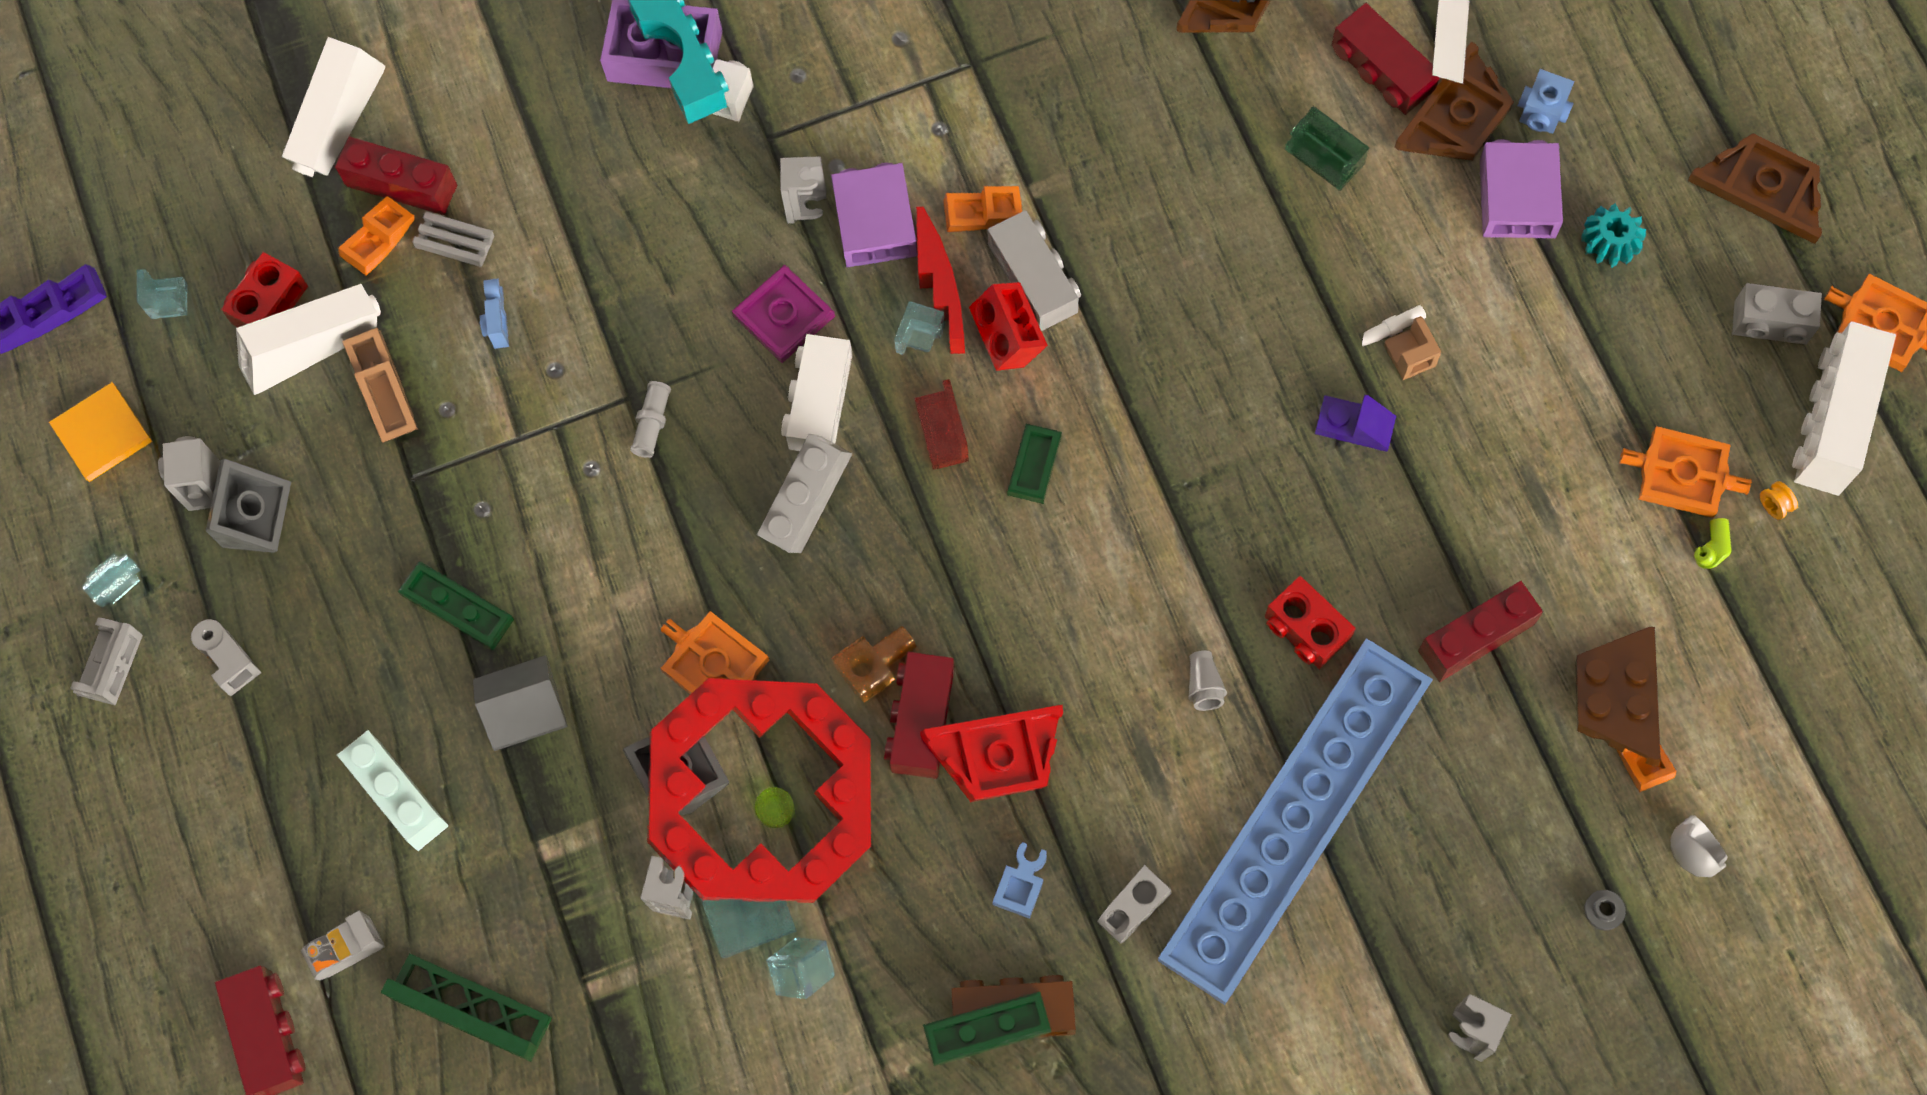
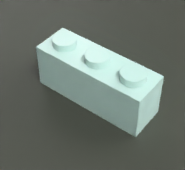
[337,730,449,851]

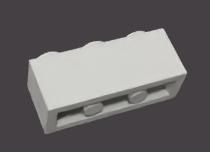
[781,334,853,451]

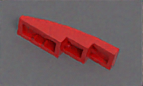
[916,207,965,354]

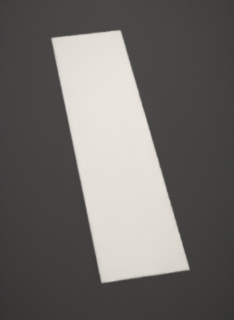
[1432,0,1469,84]

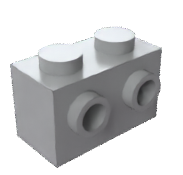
[1732,283,1822,345]
[158,436,220,511]

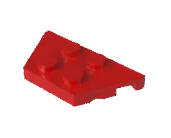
[920,705,1063,802]

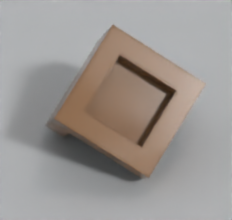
[1384,316,1441,380]

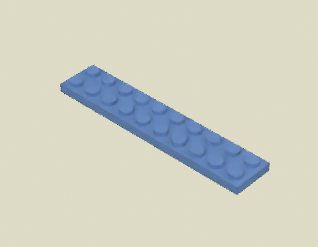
[1157,638,1433,1005]

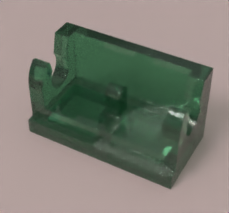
[1285,106,1369,191]

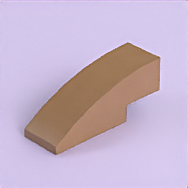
[342,328,418,443]

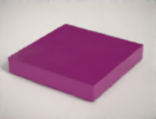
[732,264,835,363]

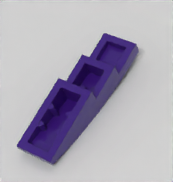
[0,264,108,354]

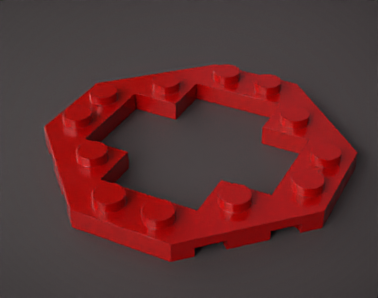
[647,678,871,903]

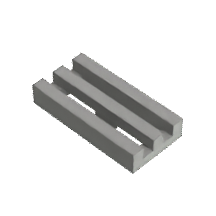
[412,212,495,267]

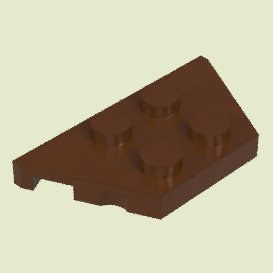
[1176,0,1271,33]
[1394,41,1514,161]
[1687,133,1822,244]
[1575,627,1661,767]

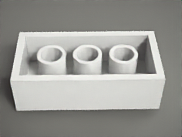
[1792,321,1896,496]

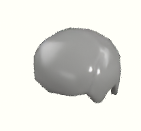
[1670,815,1728,877]

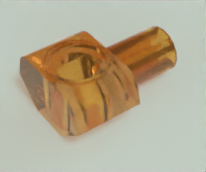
[831,626,917,703]

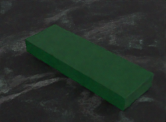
[398,561,514,650]
[923,991,1052,1066]

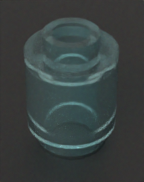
[81,553,141,608]

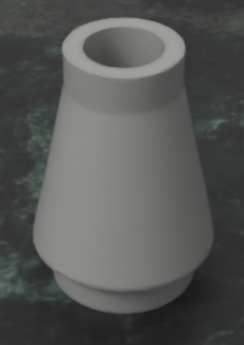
[1189,650,1227,711]

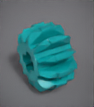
[1581,203,1646,268]

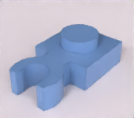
[480,278,509,348]
[993,842,1047,919]

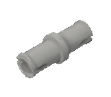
[630,381,671,458]

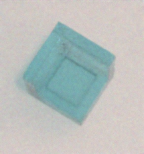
[137,269,187,319]
[894,301,945,355]
[767,937,835,999]

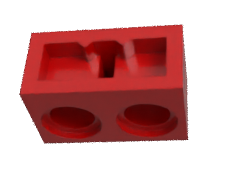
[221,252,308,327]
[969,282,1048,371]
[1265,576,1356,670]

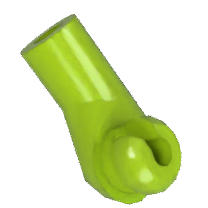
[1694,518,1731,569]

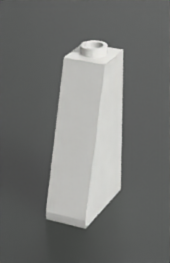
[282,37,386,177]
[236,284,381,395]

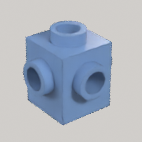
[1518,69,1574,134]

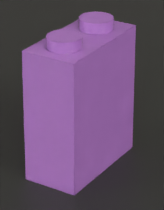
[1480,140,1563,238]
[831,163,918,268]

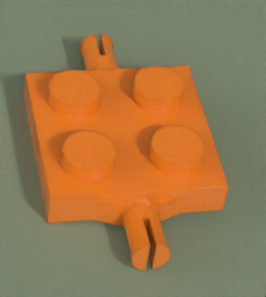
[1824,274,1927,372]
[1619,426,1752,518]
[660,611,770,694]

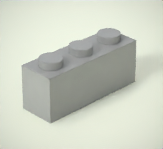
[987,210,1081,331]
[757,434,853,553]

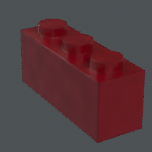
[1331,3,1440,115]
[335,136,457,216]
[1418,580,1543,682]
[884,652,955,779]
[214,965,306,1095]

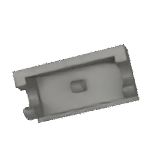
[780,156,826,224]
[70,618,143,705]
[640,856,694,920]
[1448,994,1511,1062]

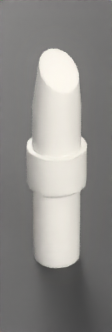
[1362,305,1426,346]

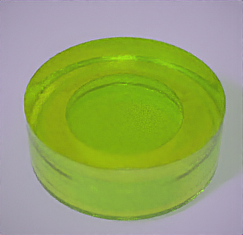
[755,787,795,828]

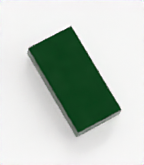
[1007,423,1062,504]

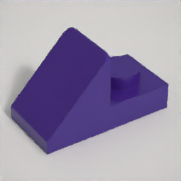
[1315,394,1396,452]

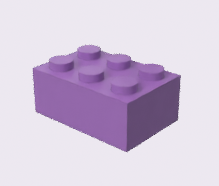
[600,0,722,88]

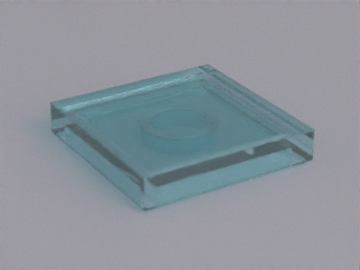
[701,899,797,959]

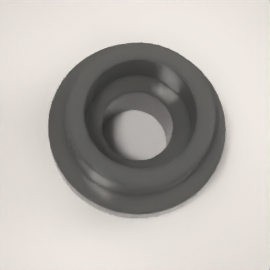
[1584,890,1626,930]

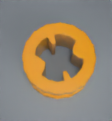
[1760,481,1798,520]

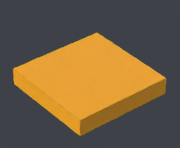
[49,382,153,482]

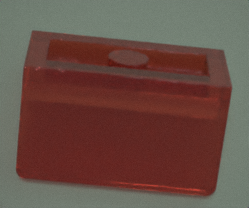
[914,379,969,470]

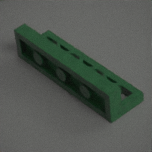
[380,953,552,1062]

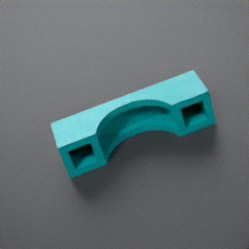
[627,0,729,124]

